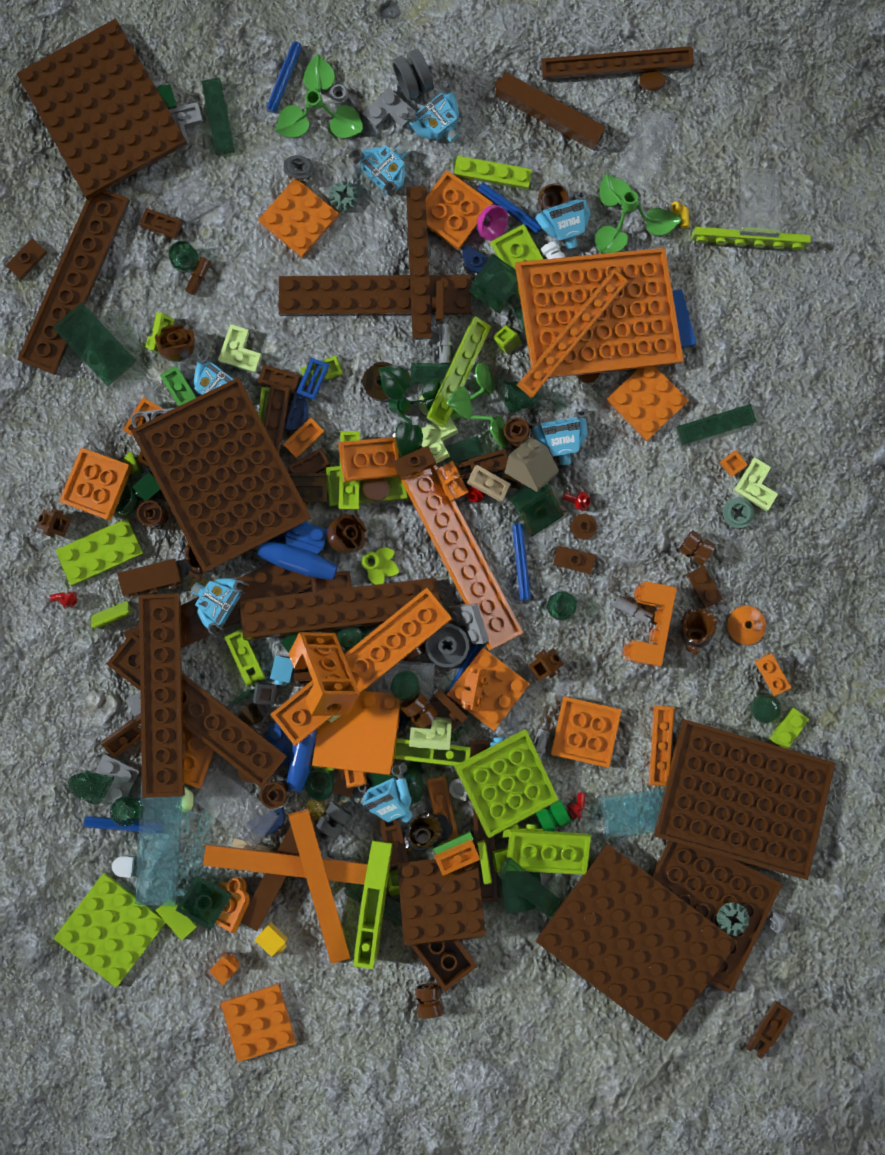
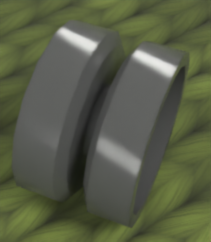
[392,48,434,101]
[426,624,469,668]

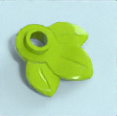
[362,547,399,585]

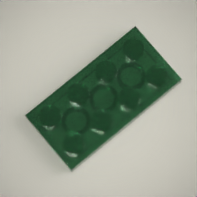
[52,302,137,387]

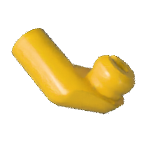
[670,201,690,229]

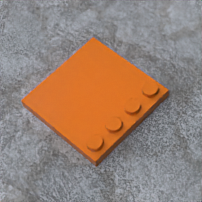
[312,691,402,776]

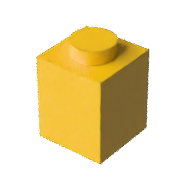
[254,922,288,957]

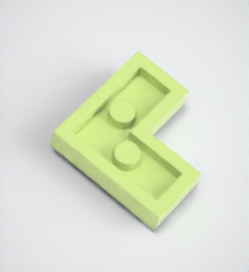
[218,324,262,374]
[421,417,458,464]
[733,457,778,511]
[409,717,452,750]

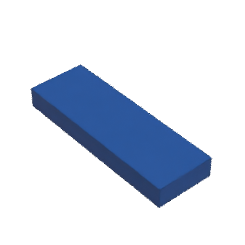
[672,289,696,348]

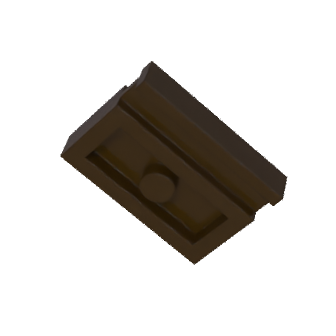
[289,473,327,503]

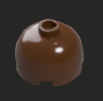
[155,325,195,362]
[327,514,367,554]

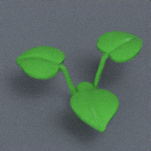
[275,54,363,139]
[595,174,681,254]
[447,362,508,449]

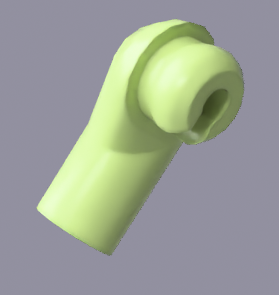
[179,786,194,813]

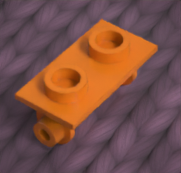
[754,653,792,696]
[461,668,487,711]

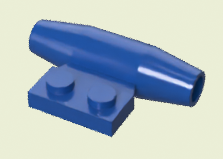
[257,522,338,581]
[266,722,317,792]

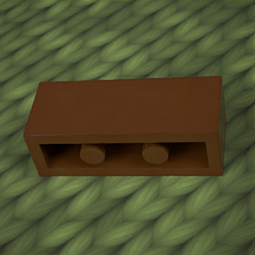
[117,558,184,599]

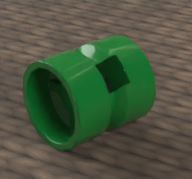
[536,800,571,832]

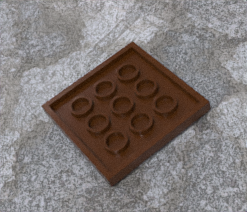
[397,859,486,946]

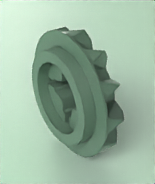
[329,181,359,212]
[722,497,754,529]
[717,902,750,936]

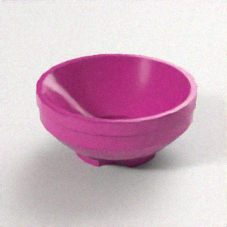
[477,205,508,241]

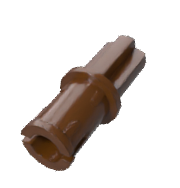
[185,257,211,296]

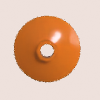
[727,606,766,645]

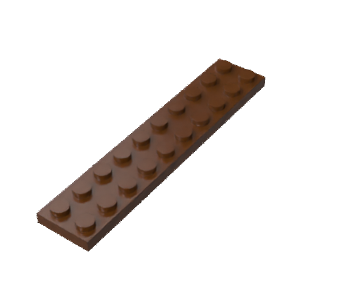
[17,190,130,375]
[279,275,471,316]
[123,563,312,649]
[240,578,440,640]
[139,593,185,798]
[106,632,287,788]

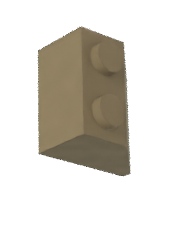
[505,437,559,492]

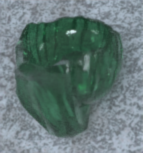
[497,377,540,413]
[397,762,425,806]
[67,770,115,804]

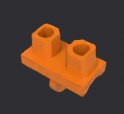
[435,461,468,501]

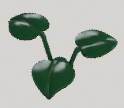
[379,366,442,457]

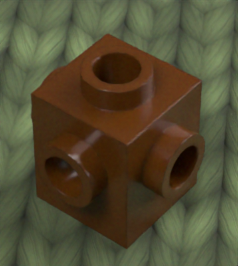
[37,508,71,538]
[528,648,564,681]

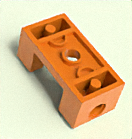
[622,581,677,667]
[289,632,360,716]

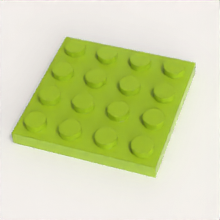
[454,729,559,838]
[53,872,166,988]

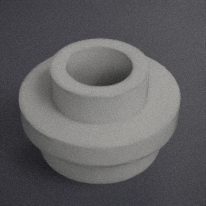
[329,84,349,104]
[769,912,787,933]

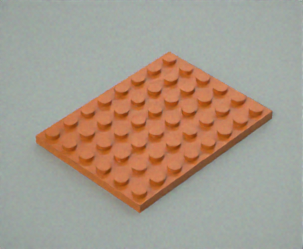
[515,248,684,379]

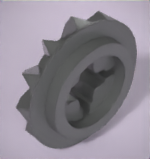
[283,155,314,181]

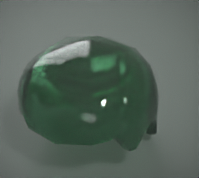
[169,241,199,273]
[115,484,140,515]
[546,591,577,621]
[337,626,369,650]
[390,671,421,701]
[751,693,782,724]
[305,769,335,801]
[110,796,143,827]

